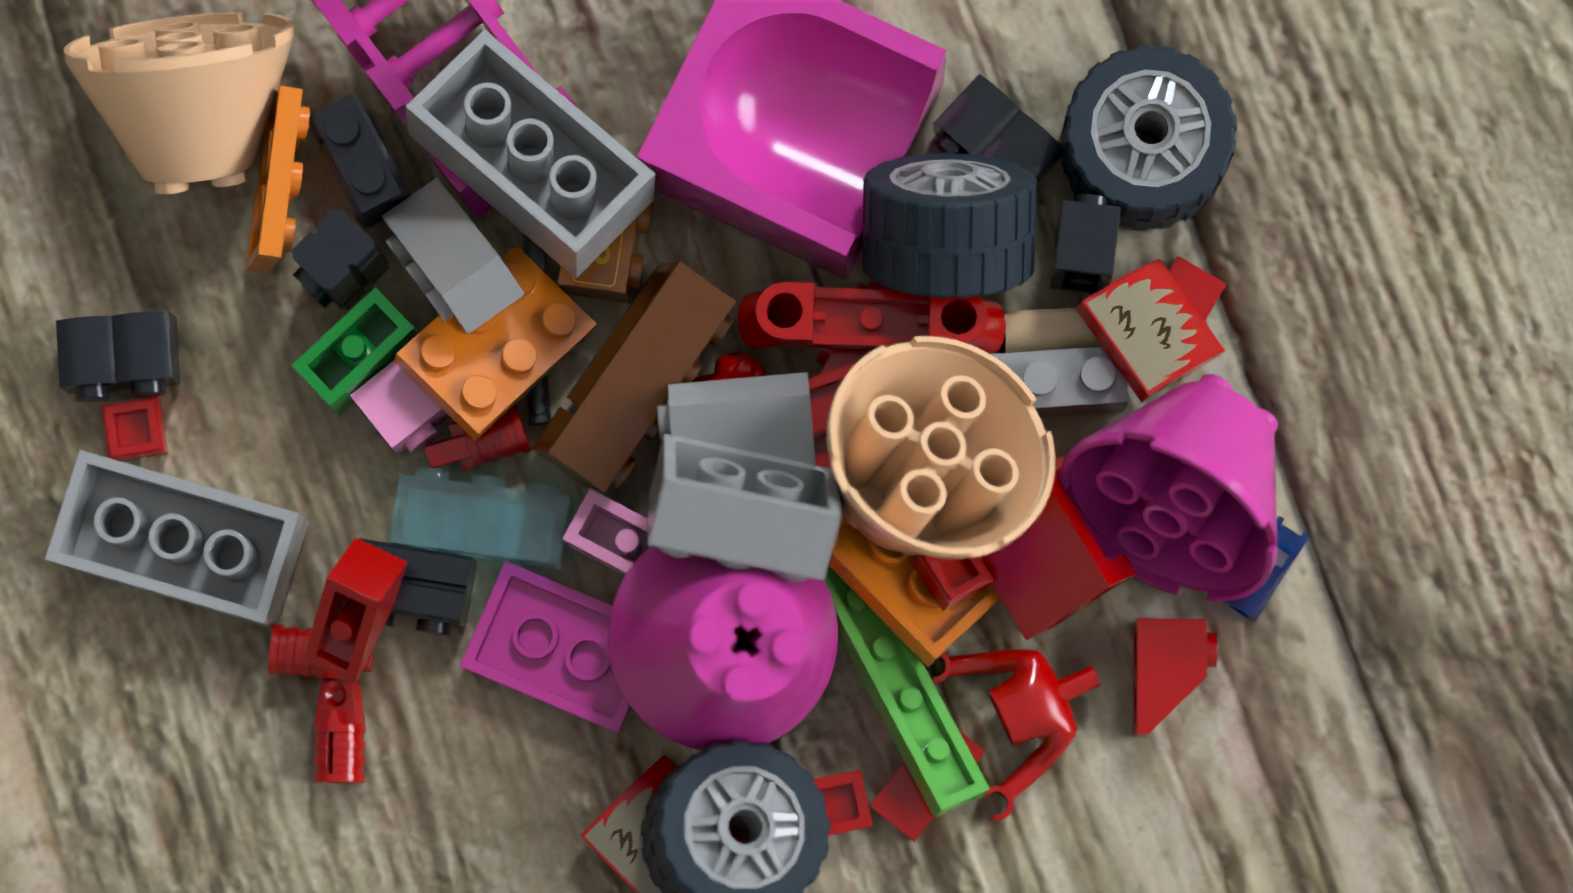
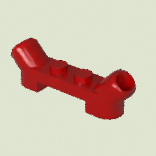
[737,282,1006,354]

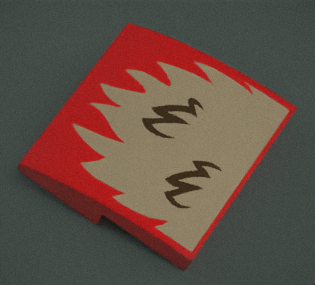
[1076,258,1225,403]
[580,755,741,893]

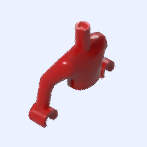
[921,649,1100,822]

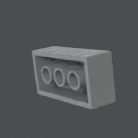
[405,29,655,279]
[44,450,309,629]

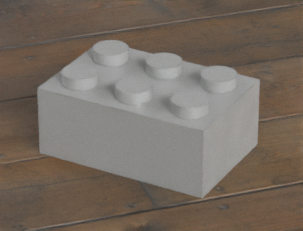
[648,434,841,581]

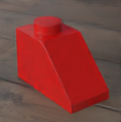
[303,538,407,683]
[1133,618,1218,737]

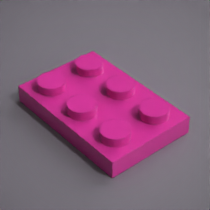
[460,561,631,734]

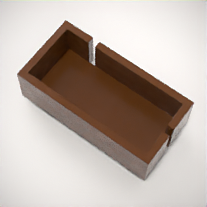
[531,261,736,492]

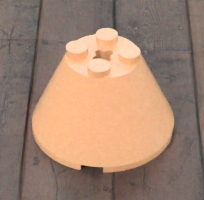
[63,12,294,194]
[827,336,1055,558]

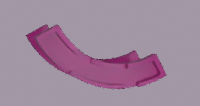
[311,0,579,219]

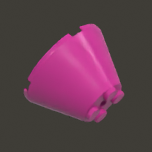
[1058,374,1278,602]
[608,545,838,750]

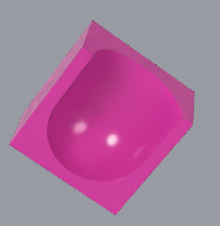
[637,0,947,281]

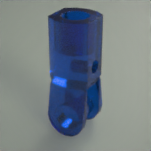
[1223,516,1309,622]

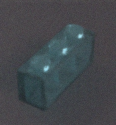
[389,467,574,570]

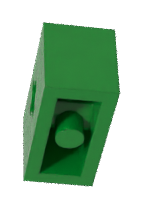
[291,287,418,416]

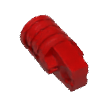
[424,404,531,472]
[268,623,375,681]
[313,680,366,784]

